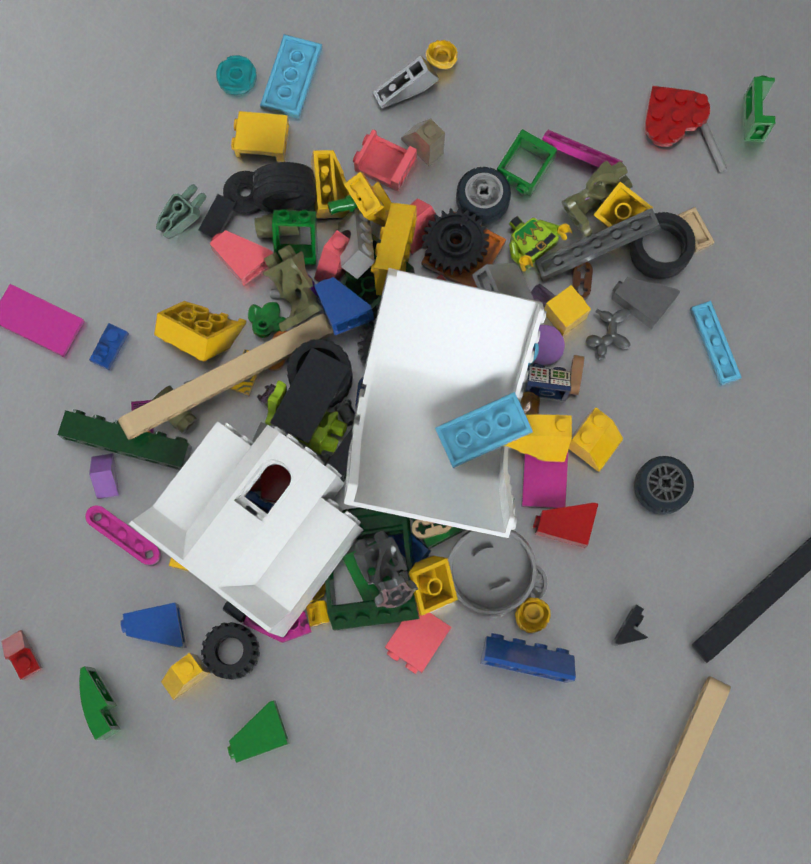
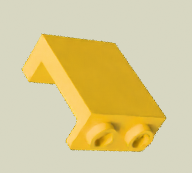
[231,111,289,162]

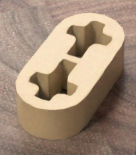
[412,519,452,539]

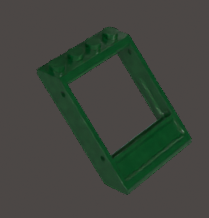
[325,507,420,630]

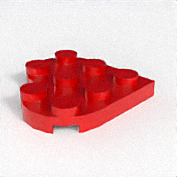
[645,86,710,147]

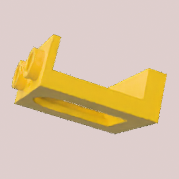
[344,171,391,227]

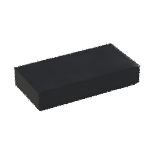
[198,194,237,238]

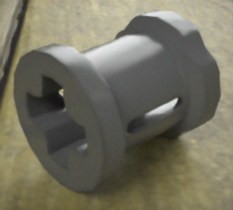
[334,399,355,427]

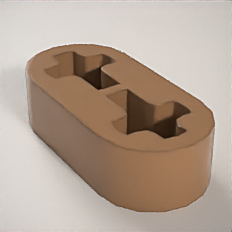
[570,355,584,395]

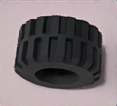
[201,622,260,680]

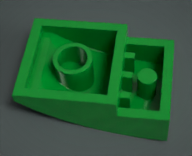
[79,666,121,740]

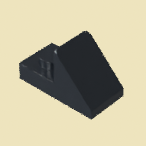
[611,604,648,646]

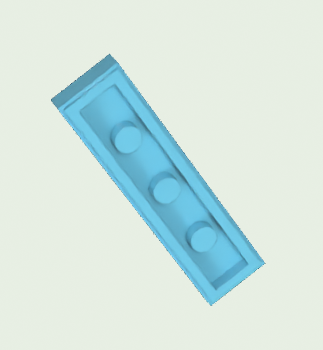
[690,301,742,386]

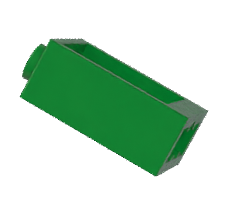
[497,129,557,196]
[272,210,318,265]

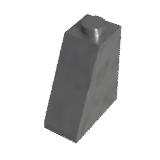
[612,277,680,329]

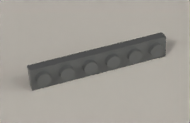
[535,208,661,281]

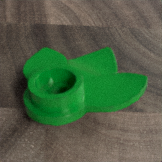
[248,302,286,338]

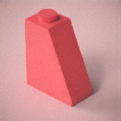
[210,230,273,286]
[314,230,350,282]

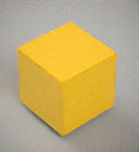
[544,285,591,336]

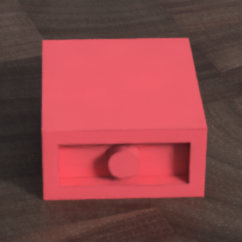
[353,129,417,191]
[385,612,451,674]

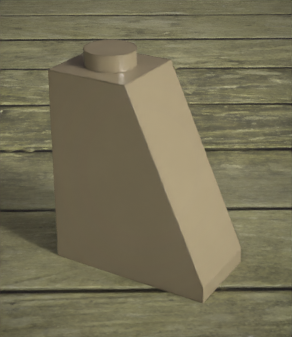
[401,118,445,166]

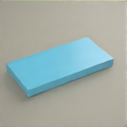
[260,34,322,118]
[435,392,533,468]

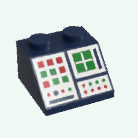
[524,364,571,401]

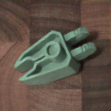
[156,184,207,238]

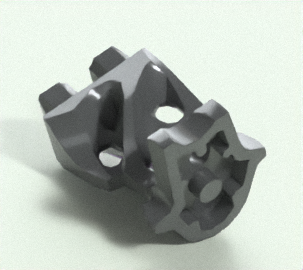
[354,531,418,608]

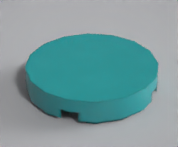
[216,55,257,95]

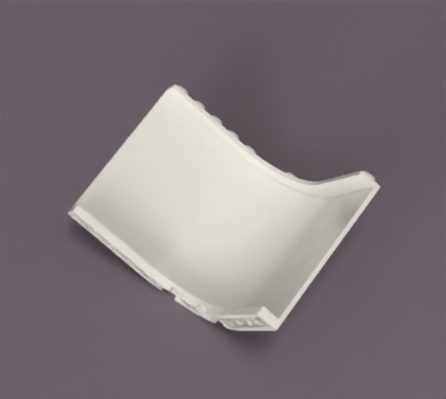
[344,268,546,538]

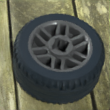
[634,456,694,515]

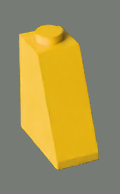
[161,653,210,700]

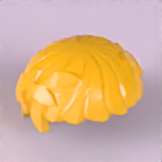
[425,40,458,69]
[515,597,551,633]

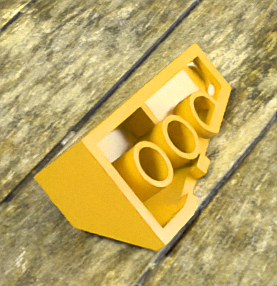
[504,415,572,462]

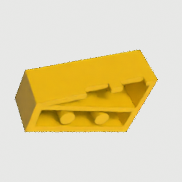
[311,150,359,218]

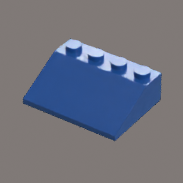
[480,633,576,683]

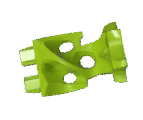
[265,380,347,455]

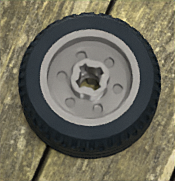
[456,167,511,224]

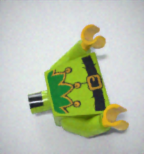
[509,216,573,272]

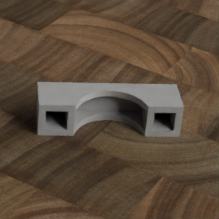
[338,209,375,279]

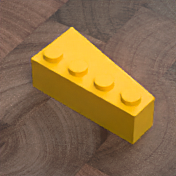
[371,202,417,295]

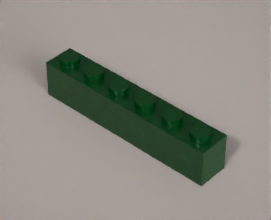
[57,409,192,470]

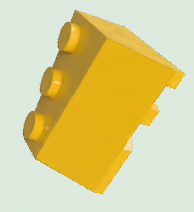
[154,301,246,362]

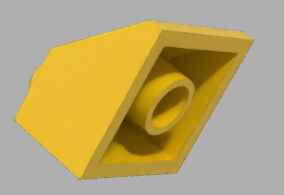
[569,408,623,472]
[409,555,458,616]

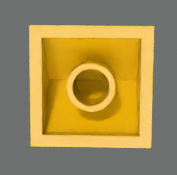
[594,182,653,228]

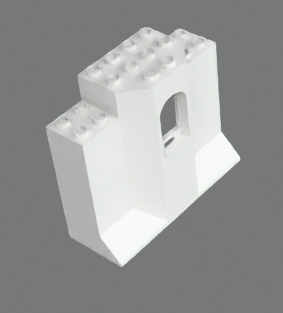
[129,421,363,638]

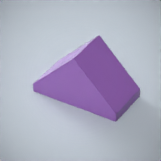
[89,453,119,499]

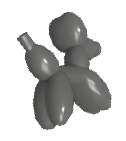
[586,309,630,360]

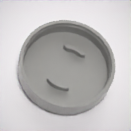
[448,530,536,615]

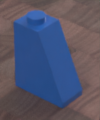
[314,277,374,335]
[121,603,187,648]

